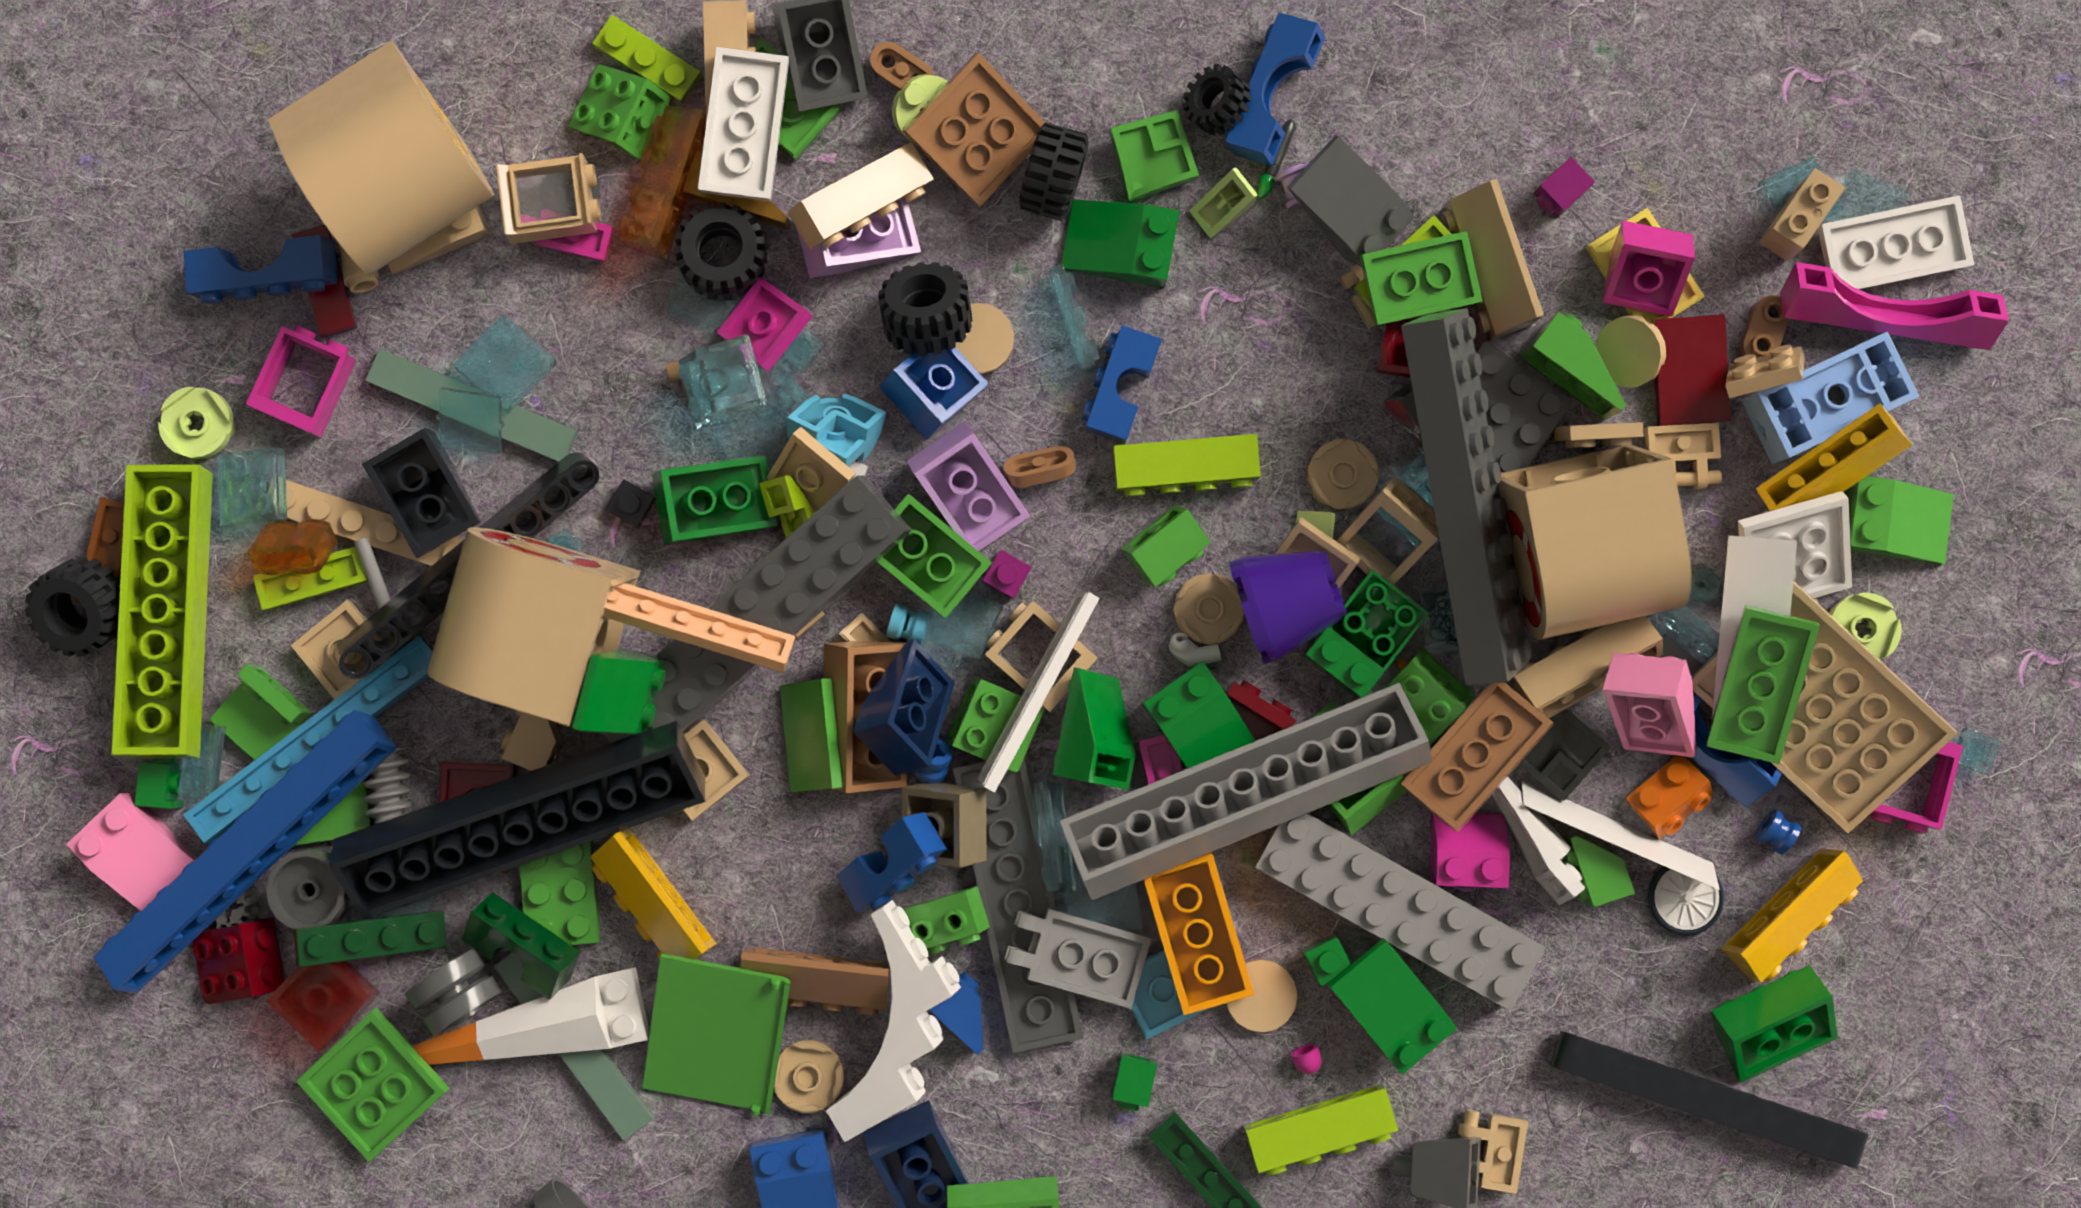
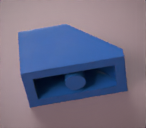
[929,971,983,1055]

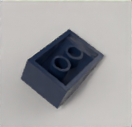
[853,639,954,776]
[863,1100,969,1208]

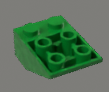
[1302,569,1430,700]
[1053,667,1136,790]

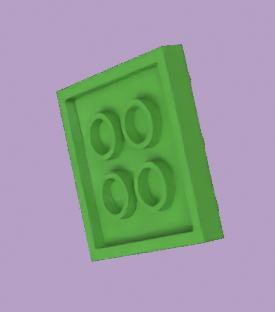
[296,1008,450,1162]

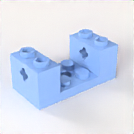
[1741,331,1920,464]

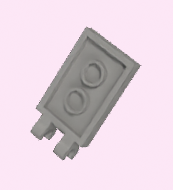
[1004,908,1151,1009]

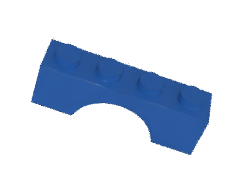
[1225,12,1325,166]
[183,235,338,304]
[1691,691,1782,808]

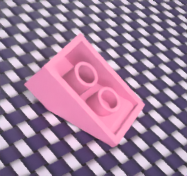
[1603,653,1696,757]
[66,793,197,911]

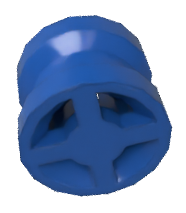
[913,739,953,784]
[1755,809,1802,855]

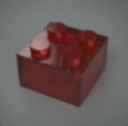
[266,960,380,1052]

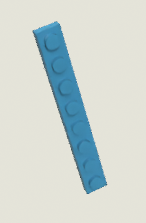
[183,636,433,845]

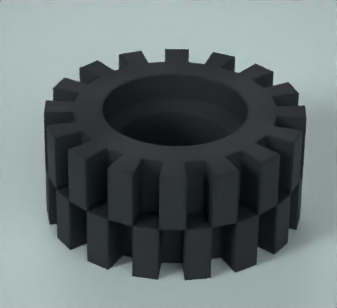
[1182,64,1252,135]

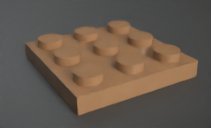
[903,53,1045,207]

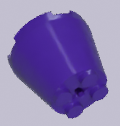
[1229,550,1348,665]

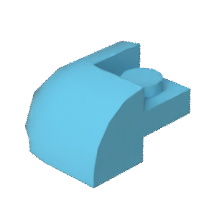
[786,393,886,466]

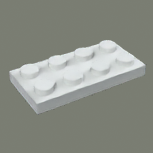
[698,47,789,202]
[1818,195,1974,290]

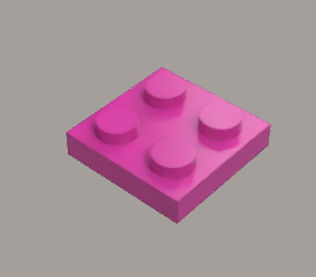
[716,277,813,372]

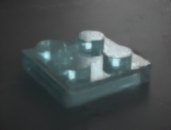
[453,314,557,414]
[217,447,287,526]

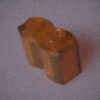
[247,519,338,575]

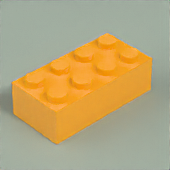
[1144,852,1255,1015]

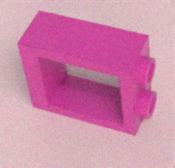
[245,325,357,437]
[1870,742,1963,834]

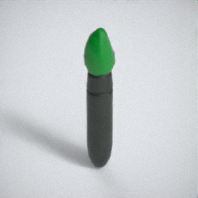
[1257,119,1295,199]

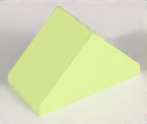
[1189,167,1258,239]

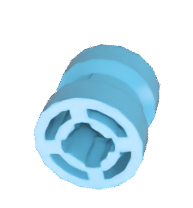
[886,603,931,646]

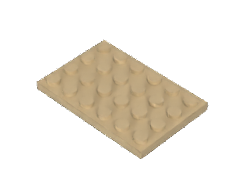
[1691,581,1958,834]

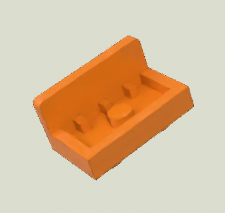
[1626,755,1713,840]

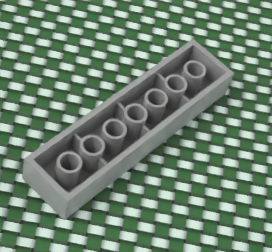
[1251,813,1546,1011]

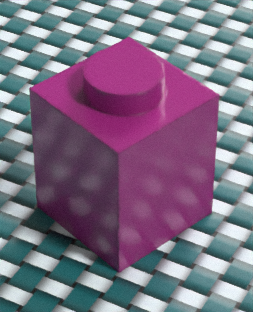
[1533,157,1596,218]
[981,549,1032,600]

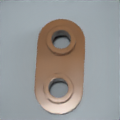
[870,42,934,91]
[1740,295,1789,358]
[1004,446,1076,488]

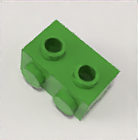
[1120,504,1211,587]
[903,886,990,955]

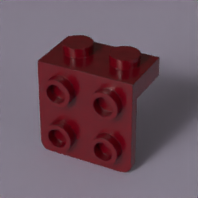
[1225,680,1297,741]
[193,917,287,1004]

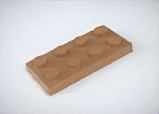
[1401,682,1553,833]

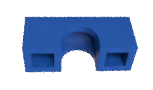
[1081,325,1162,444]
[836,812,947,912]

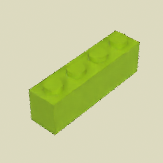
[1112,434,1261,497]
[1243,1084,1399,1176]

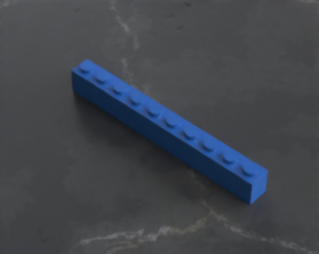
[94,710,397,993]

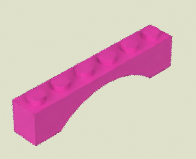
[1780,262,2009,350]

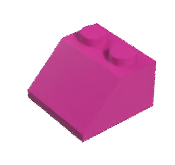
[1602,220,1695,317]
[1429,812,1510,888]

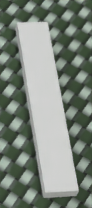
[976,591,1100,792]

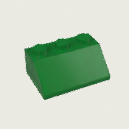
[1711,965,1838,1083]

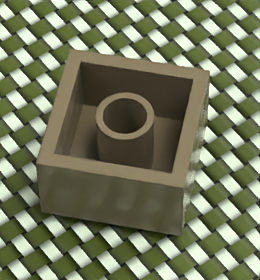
[902,782,987,868]

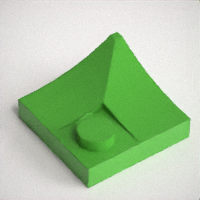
[1109,110,1199,203]

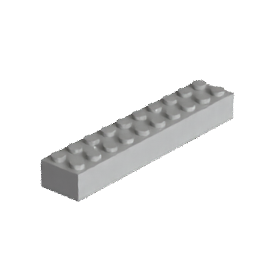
[1060,683,1432,900]

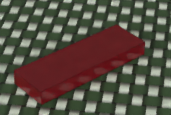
[291,224,358,338]

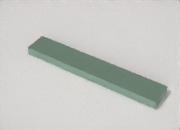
[365,348,578,462]
[494,952,655,1141]

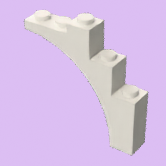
[826,900,961,1142]

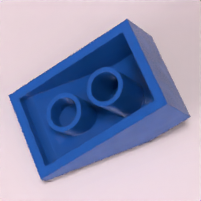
[749,1127,840,1208]

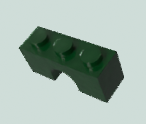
[462,892,581,1000]

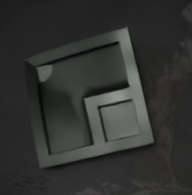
[1519,709,1611,801]

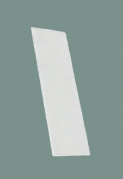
[1712,536,1797,718]
[1522,780,1720,890]

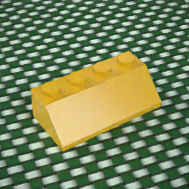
[590,829,717,960]
[1720,848,1863,983]

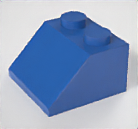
[880,347,989,440]

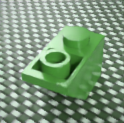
[1563,835,1635,907]

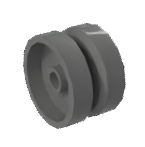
[266,846,355,929]
[405,949,502,1037]

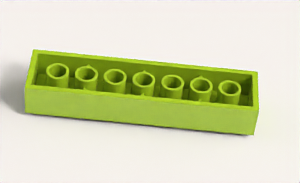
[112,465,213,759]

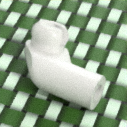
[1169,632,1221,667]

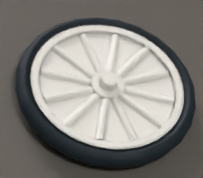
[1648,866,1724,936]

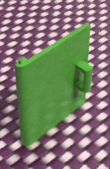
[642,953,791,1116]

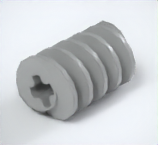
[363,748,411,823]

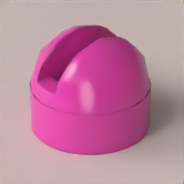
[1290,1043,1322,1074]

